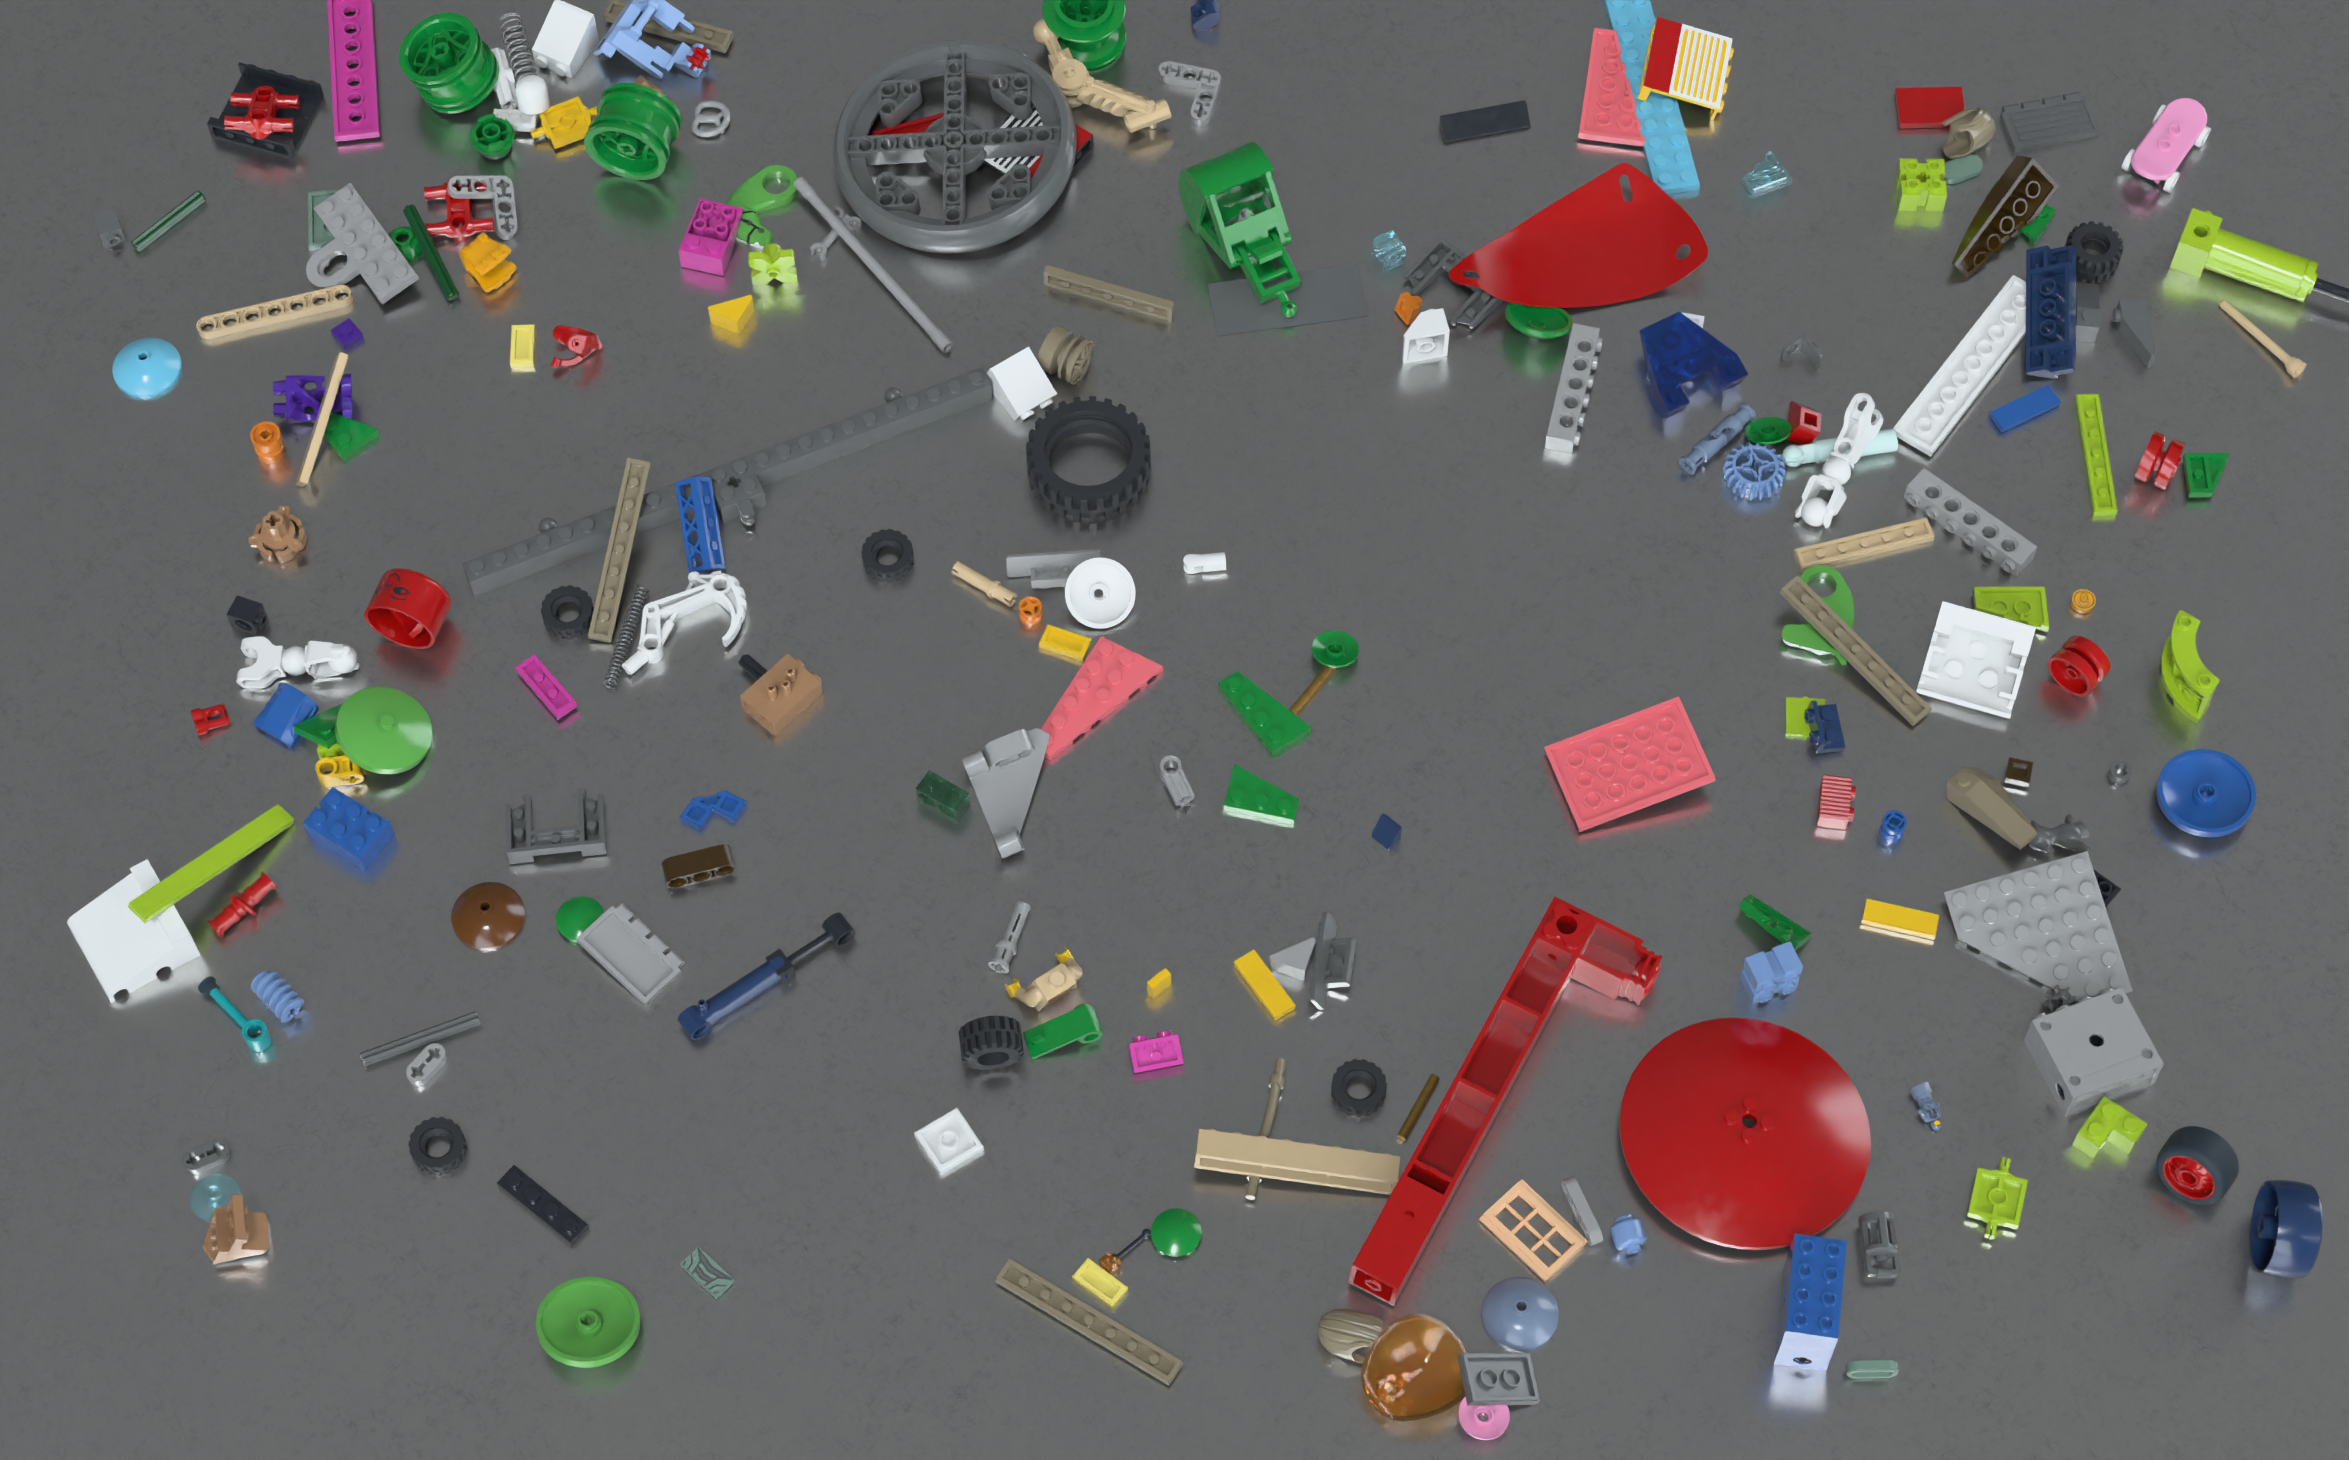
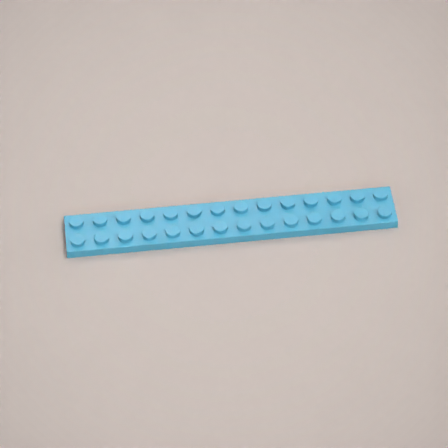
[1604,0,1700,194]

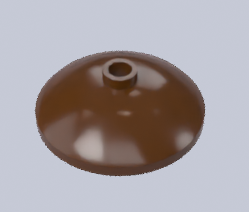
[451,882,525,950]

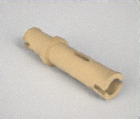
[951,561,1017,607]

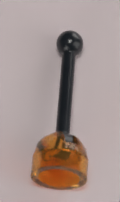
[1098,1229,1151,1275]

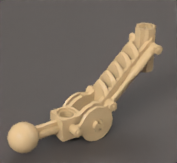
[1032,18,1171,133]

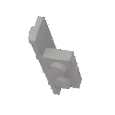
[1006,549,1100,589]

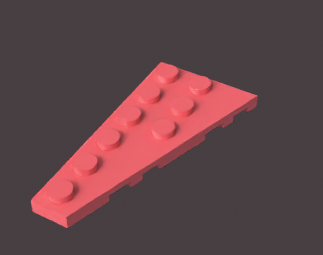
[1578,28,1645,147]
[1041,636,1163,760]

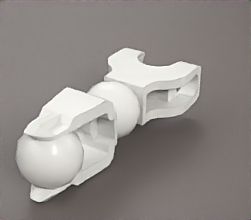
[236,636,359,689]

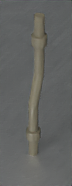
[1245,1058,1286,1200]

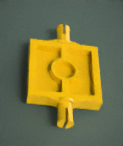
[530,96,597,149]

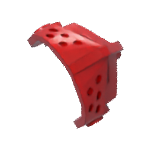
[550,325,602,369]

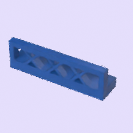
[675,476,726,573]

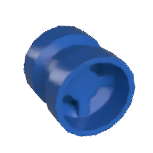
[1879,810,1907,843]

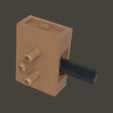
[738,653,823,736]

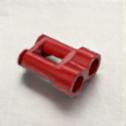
[190,703,231,736]

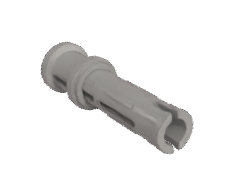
[988,901,1031,973]

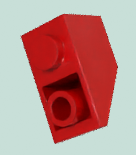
[1787,401,1822,445]

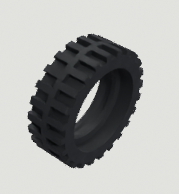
[1026,396,1151,523]

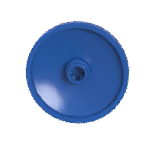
[2156,749,2256,837]

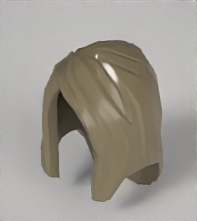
[1942,107,1996,159]
[1318,1309,1384,1363]

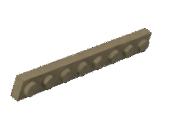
[588,457,650,643]
[1779,575,1932,726]
[995,1258,1183,1385]

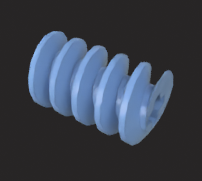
[250,971,304,1023]

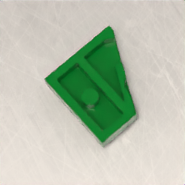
[323,413,379,460]
[2182,453,2229,497]

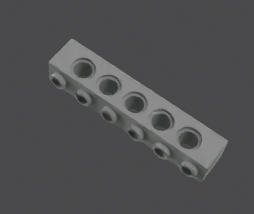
[1545,323,1603,454]
[1904,468,2037,577]

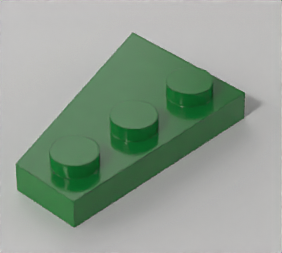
[1739,894,1812,951]

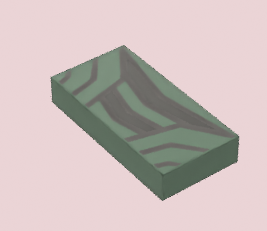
[680,1246,735,1300]

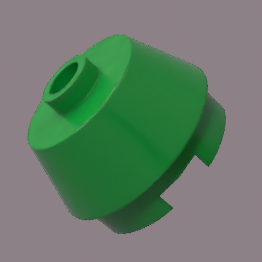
[470,114,515,159]

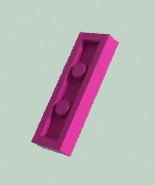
[515,654,577,720]

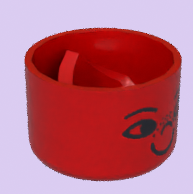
[364,568,451,649]

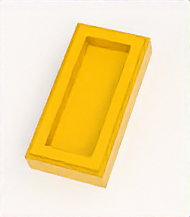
[1039,624,1092,662]

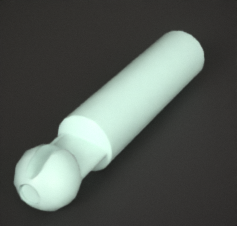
[1782,428,1898,467]

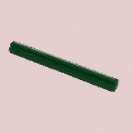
[403,204,459,301]

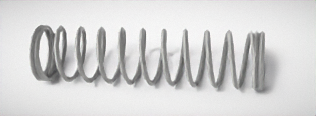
[498,13,538,84]

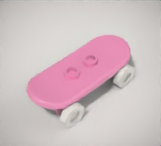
[2121,98,2211,193]

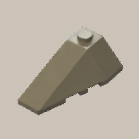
[1946,767,2037,850]

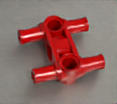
[224,86,300,139]
[424,178,495,242]

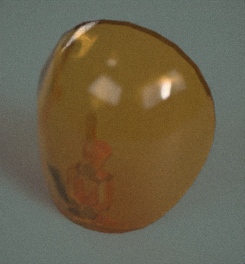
[1361,1314,1468,1422]

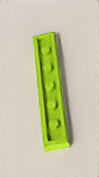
[2075,394,2118,516]

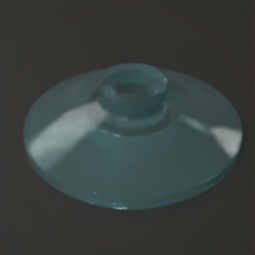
[190,1174,241,1222]

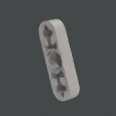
[1561,1176,1603,1246]

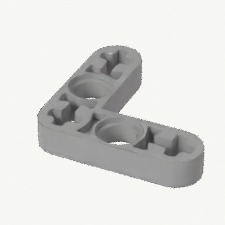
[1159,61,1221,127]
[447,176,518,240]

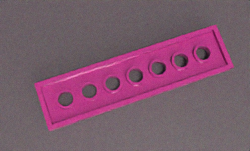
[327,0,380,142]

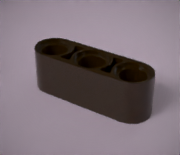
[661,844,736,888]

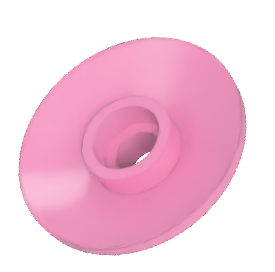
[1458,1396,1510,1440]

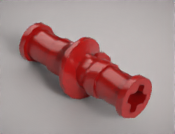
[207,872,277,937]

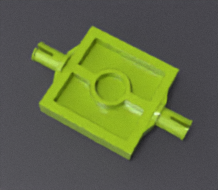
[1967,1157,2028,1239]

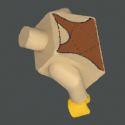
[1004,947,1082,1012]

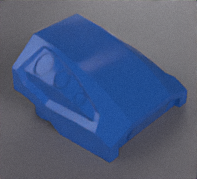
[253,683,319,750]

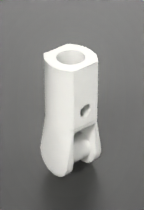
[1183,552,1226,574]

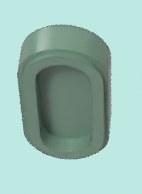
[1944,154,1983,184]
[1846,1360,1899,1379]

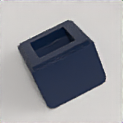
[1372,813,1402,849]

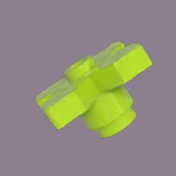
[748,244,798,285]

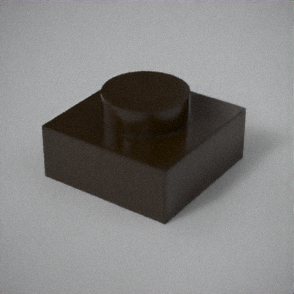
[2004,757,2033,787]

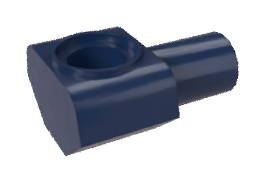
[1190,0,1220,31]

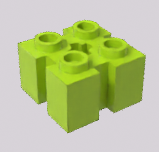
[1896,158,1947,211]

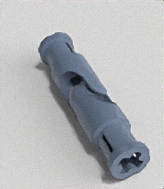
[1679,403,1756,475]

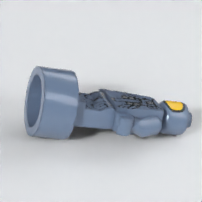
[1910,1082,1942,1131]

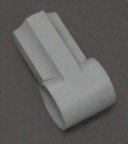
[1159,755,1195,806]

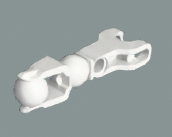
[1795,393,1883,528]

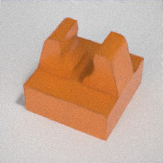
[1394,292,1424,325]

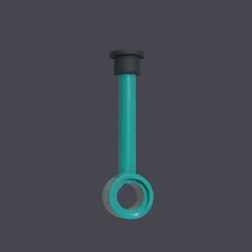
[198,976,272,1052]

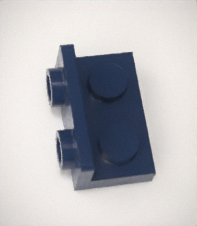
[1805,701,1846,754]

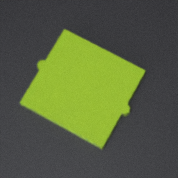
[1785,696,1825,739]

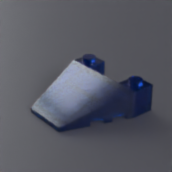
[1639,311,1748,420]

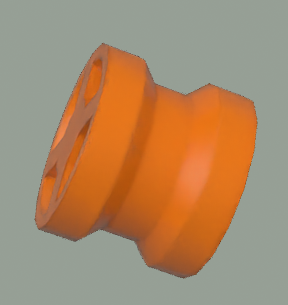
[1018,596,1043,626]

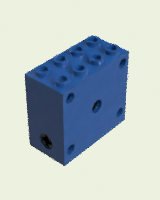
[1774,1234,1847,1371]

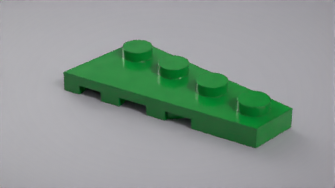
[1218,671,1312,756]

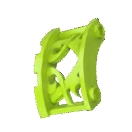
[2160,610,2220,724]

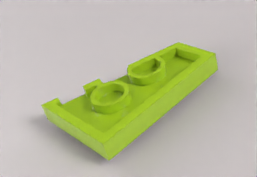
[1972,587,2049,632]

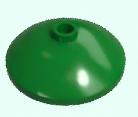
[1505,302,1573,339]

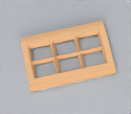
[1479,1179,1588,1282]

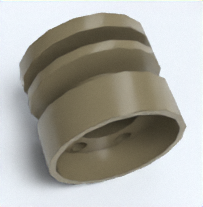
[1037,325,1095,385]

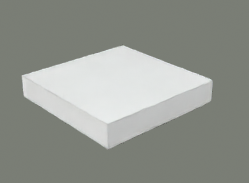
[914,1108,984,1175]

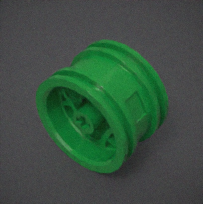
[399,12,499,114]
[584,83,682,180]

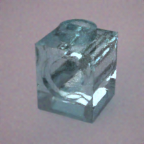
[1372,230,1406,271]

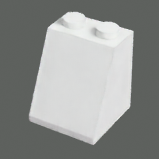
[532,0,599,79]
[986,347,1057,421]

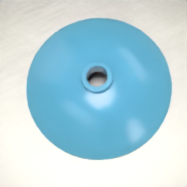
[112,338,182,397]

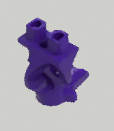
[273,374,352,424]

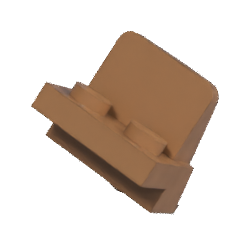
[202,1194,269,1264]

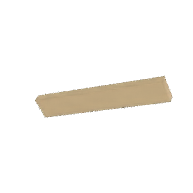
[295,352,348,487]
[1793,517,1935,573]

